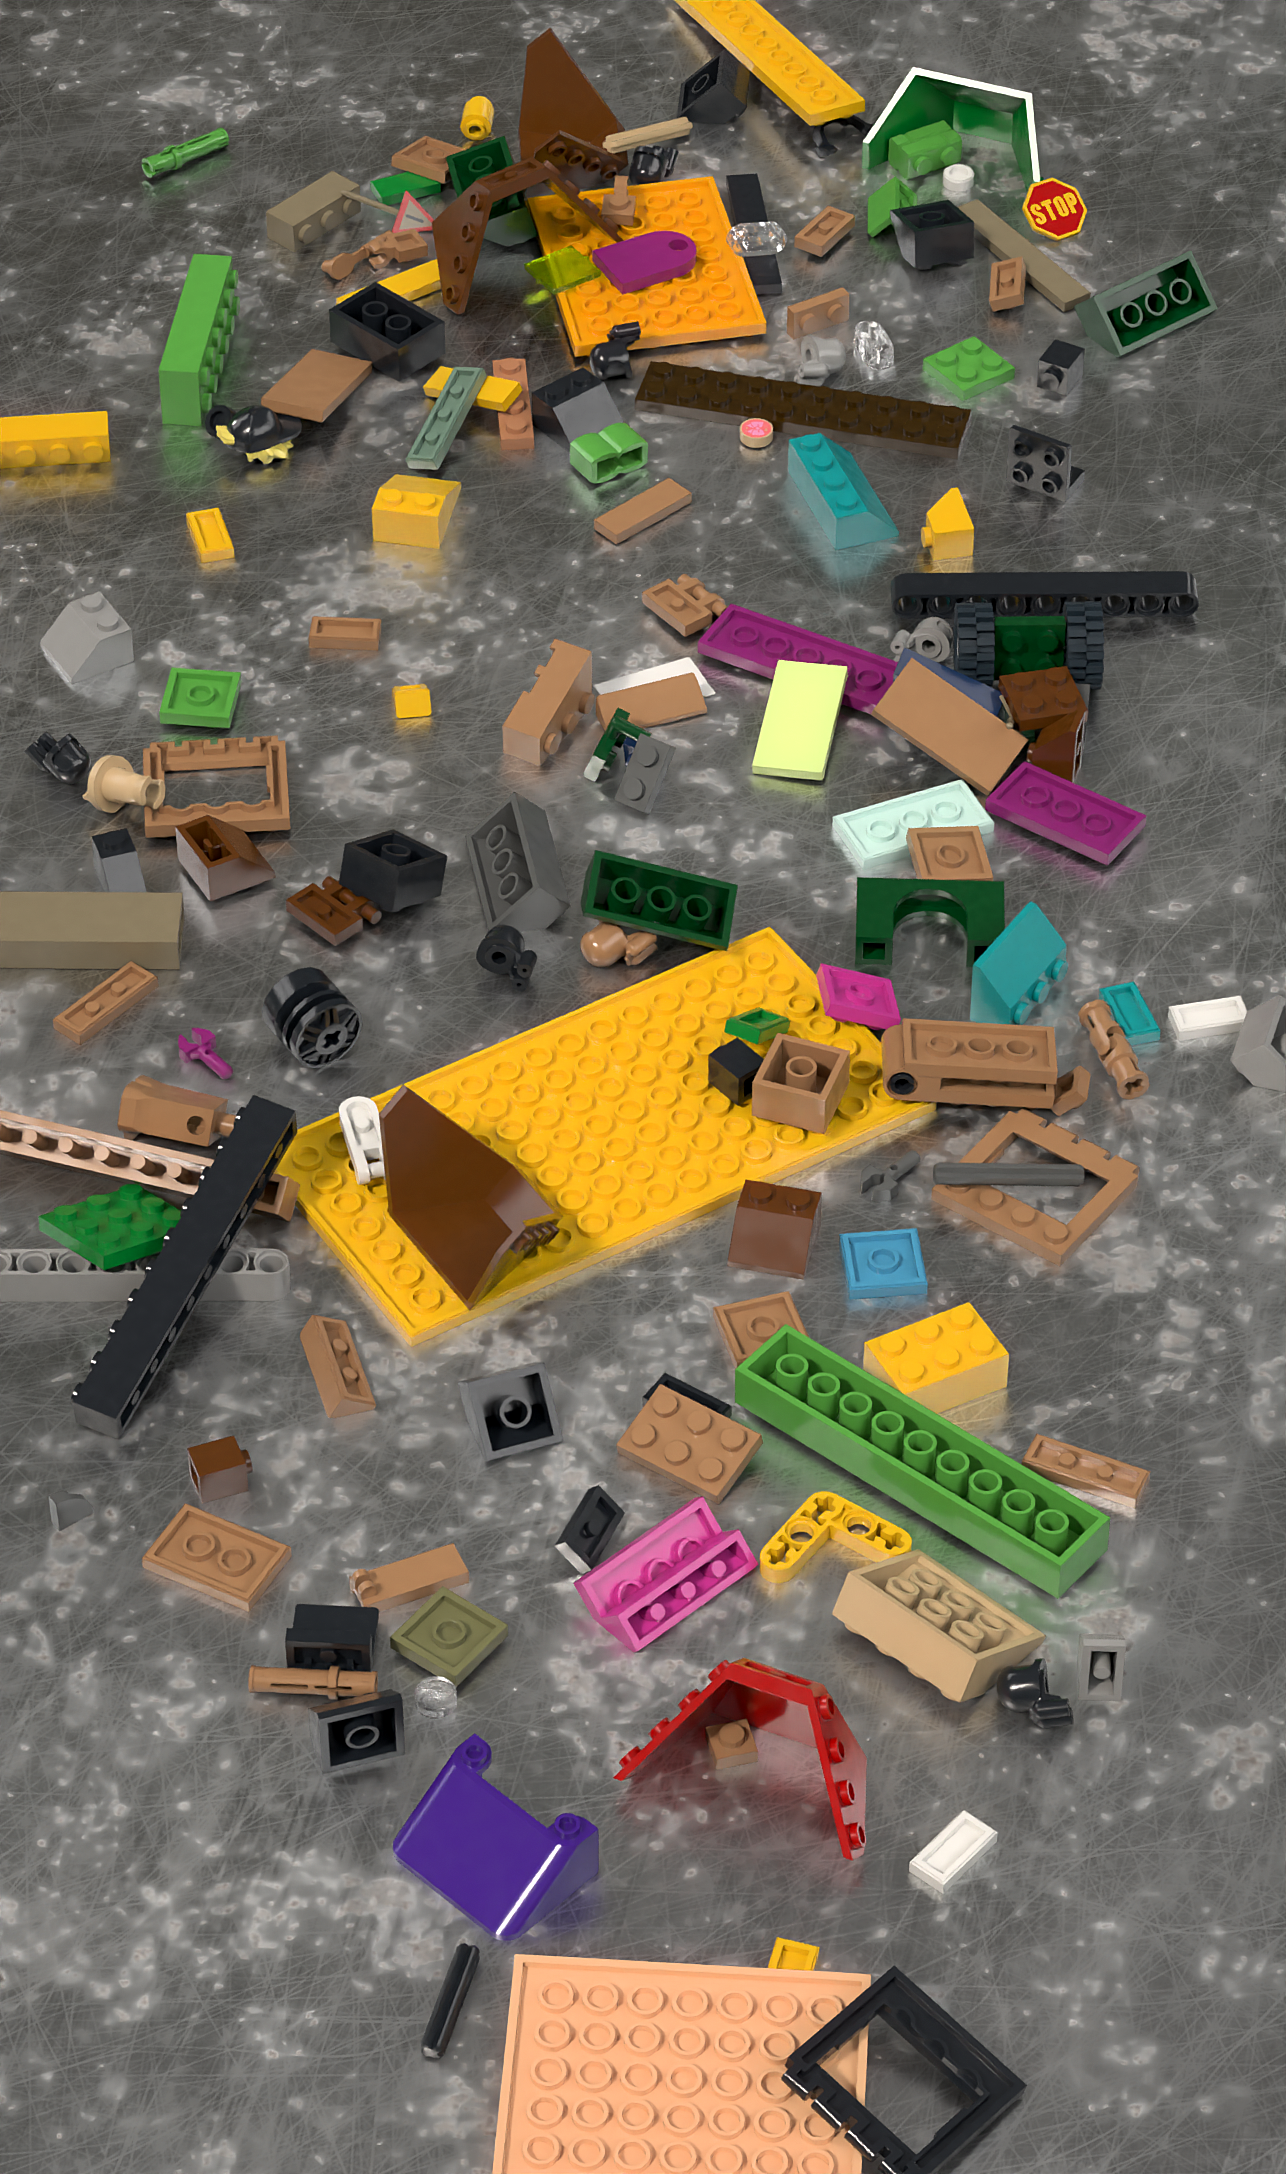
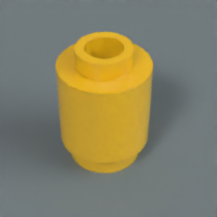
[460,96,495,140]

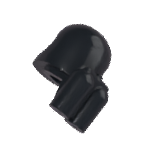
[629,146,679,185]
[589,321,641,380]
[24,731,92,784]
[476,925,537,992]
[997,1658,1074,1728]

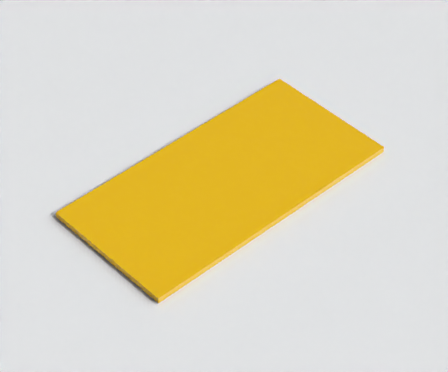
[274,926,937,1347]

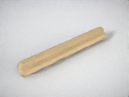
[603,117,693,154]

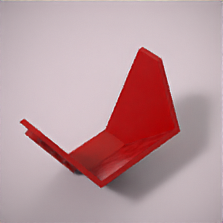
[613,1658,867,1861]

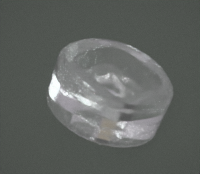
[414,1676,457,1719]

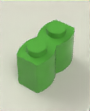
[570,423,648,484]

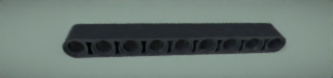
[890,571,1199,619]

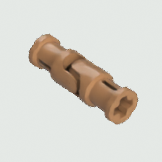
[1078,999,1150,1100]

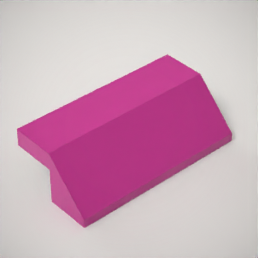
[573,1496,759,1652]

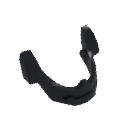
[812,115,875,157]

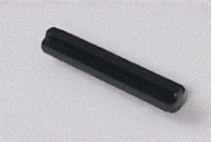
[421,1943,480,2059]

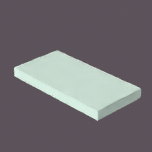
[833,779,994,870]

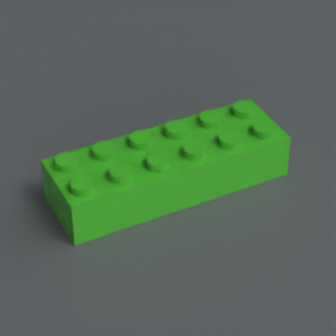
[158,254,240,426]

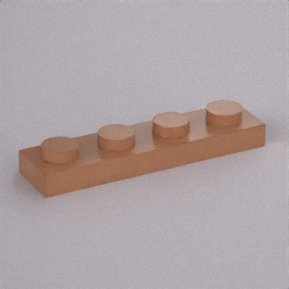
[492,358,534,450]

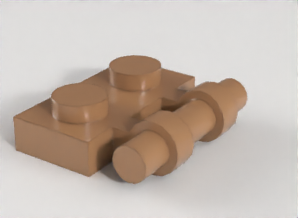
[642,574,728,637]

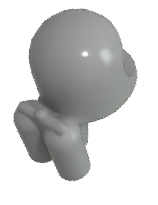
[794,335,846,386]
[890,617,953,662]

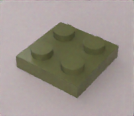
[390,1586,508,1687]

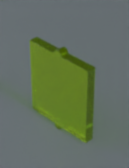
[524,246,601,295]

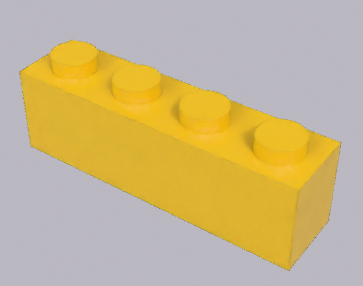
[0,411,111,469]

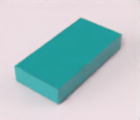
[1099,982,1161,1046]

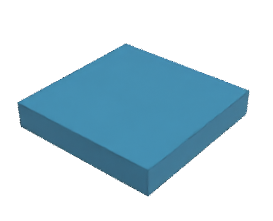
[839,1228,928,1300]

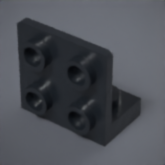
[1006,425,1085,502]
[285,1604,379,1672]

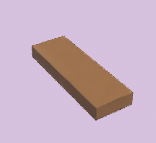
[594,478,692,545]
[53,961,159,1045]
[1021,1434,1151,1509]

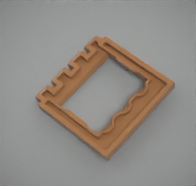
[143,735,290,838]
[931,1108,1140,1266]

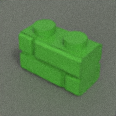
[888,120,962,180]

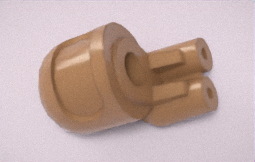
[580,920,658,968]

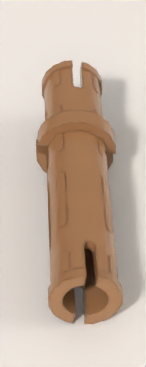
[248,1665,378,1700]

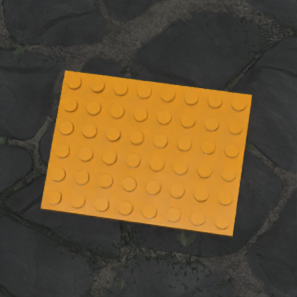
[527,176,767,357]

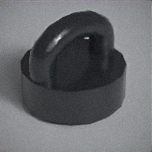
[205,405,236,439]

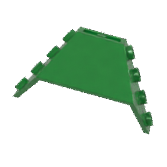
[862,67,1044,192]

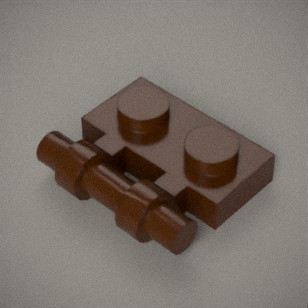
[286,876,382,946]

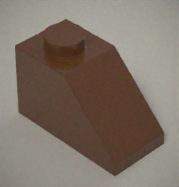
[1027,709,1085,783]

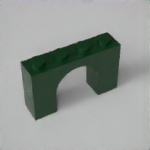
[855,877,1005,967]

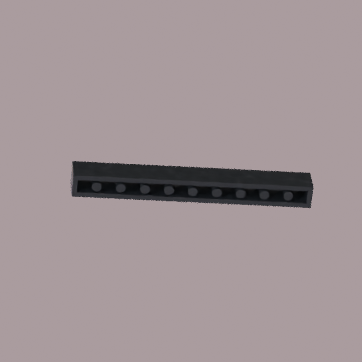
[71,1095,297,1439]

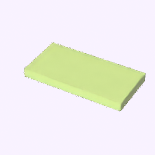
[752,660,848,781]

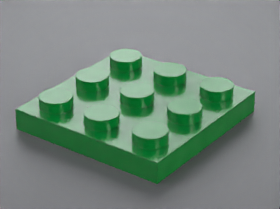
[38,1184,181,1270]

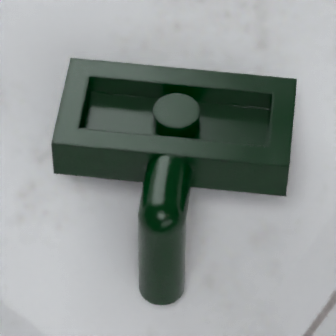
[582,707,652,782]

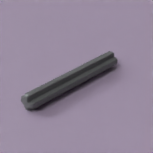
[933,1162,1085,1187]

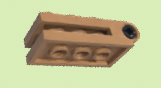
[881,1018,1058,1109]

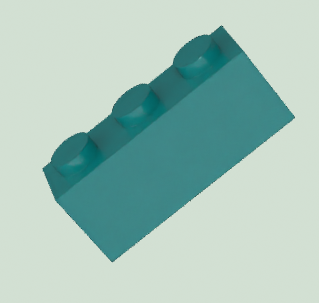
[970,901,1069,1025]

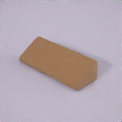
[596,672,707,731]
[300,1315,376,1418]

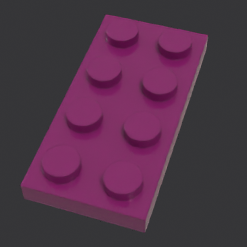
[985,761,1147,866]

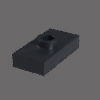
[555,1485,625,1574]

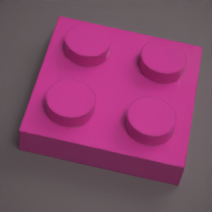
[816,963,901,1030]

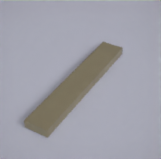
[958,199,1091,312]

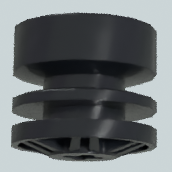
[262,967,363,1069]

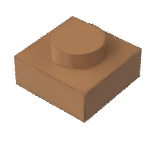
[1051,1065,1091,1116]
[705,1719,758,1770]

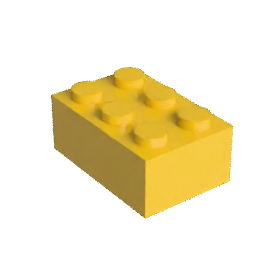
[863,1302,1009,1414]

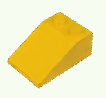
[372,474,461,549]

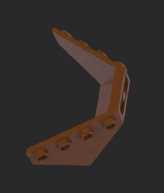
[518,28,629,199]
[432,157,624,315]
[379,1084,563,1310]

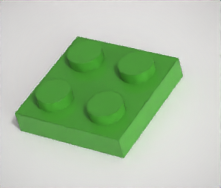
[923,336,1015,401]
[159,668,241,728]

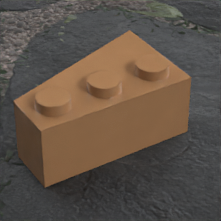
[502,639,595,766]

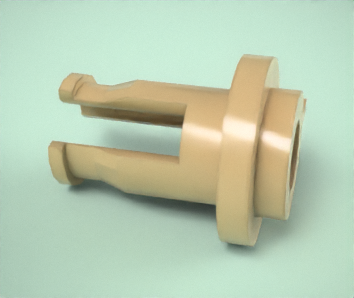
[82,755,166,813]

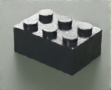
[329,282,446,382]

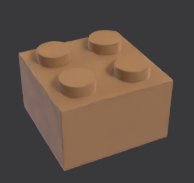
[752,1033,850,1134]

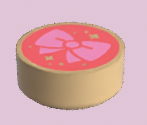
[740,418,773,448]

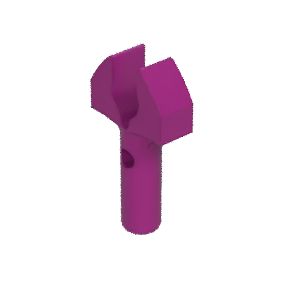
[178,1028,233,1080]

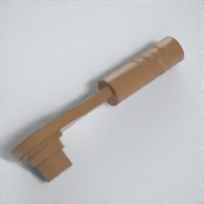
[322,230,393,280]

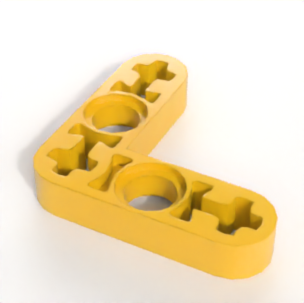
[760,1491,912,1583]

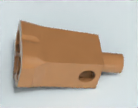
[117,1075,236,1147]

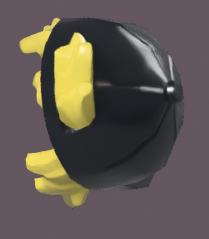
[216,405,302,464]

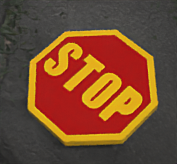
[1022,177,1087,241]

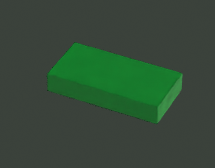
[370,172,441,206]
[724,1007,791,1044]

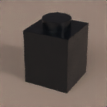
[1037,339,1085,396]
[708,1037,764,1106]

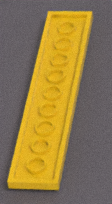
[674,0,865,126]

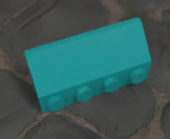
[788,433,899,551]

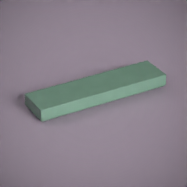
[405,367,487,470]

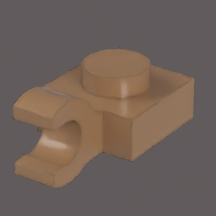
[601,175,636,226]
[369,228,428,269]

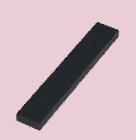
[726,173,782,295]

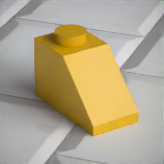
[921,487,974,561]

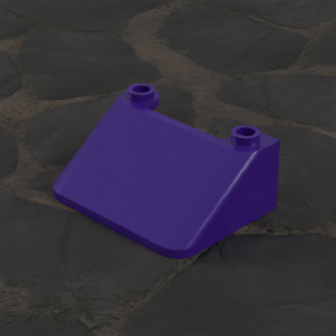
[393,1733,599,1941]

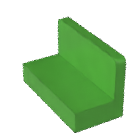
[868,176,917,237]

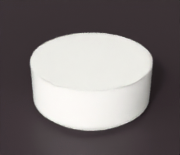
[943,164,975,192]

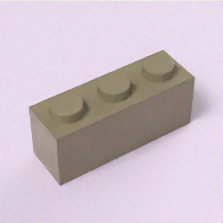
[266,171,361,253]

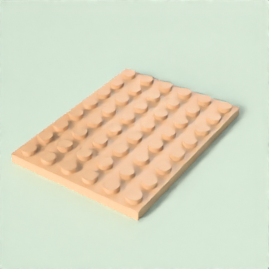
[492,1954,871,2174]

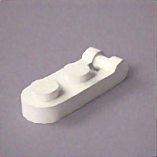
[339,1096,385,1185]

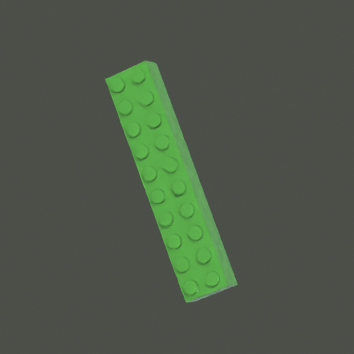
[735,1324,1110,1599]

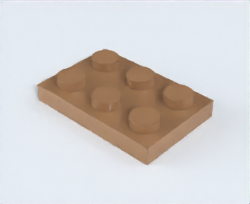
[616,1384,763,1504]

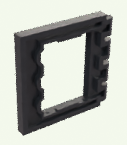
[781,1965,1027,2174]

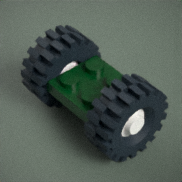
[953,601,1104,690]

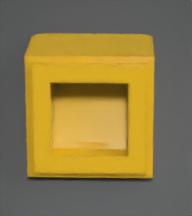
[392,684,431,718]

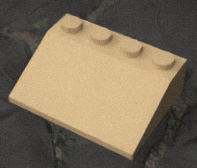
[832,1549,1046,1703]

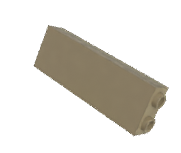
[0,891,185,970]

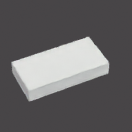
[1168,996,1247,1041]
[909,1810,998,1894]

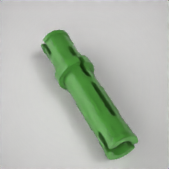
[141,128,229,178]

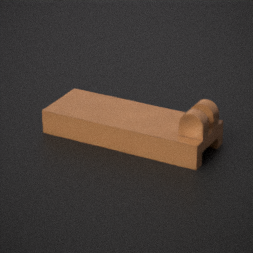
[349,1543,469,1612]

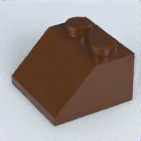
[727,1179,822,1280]

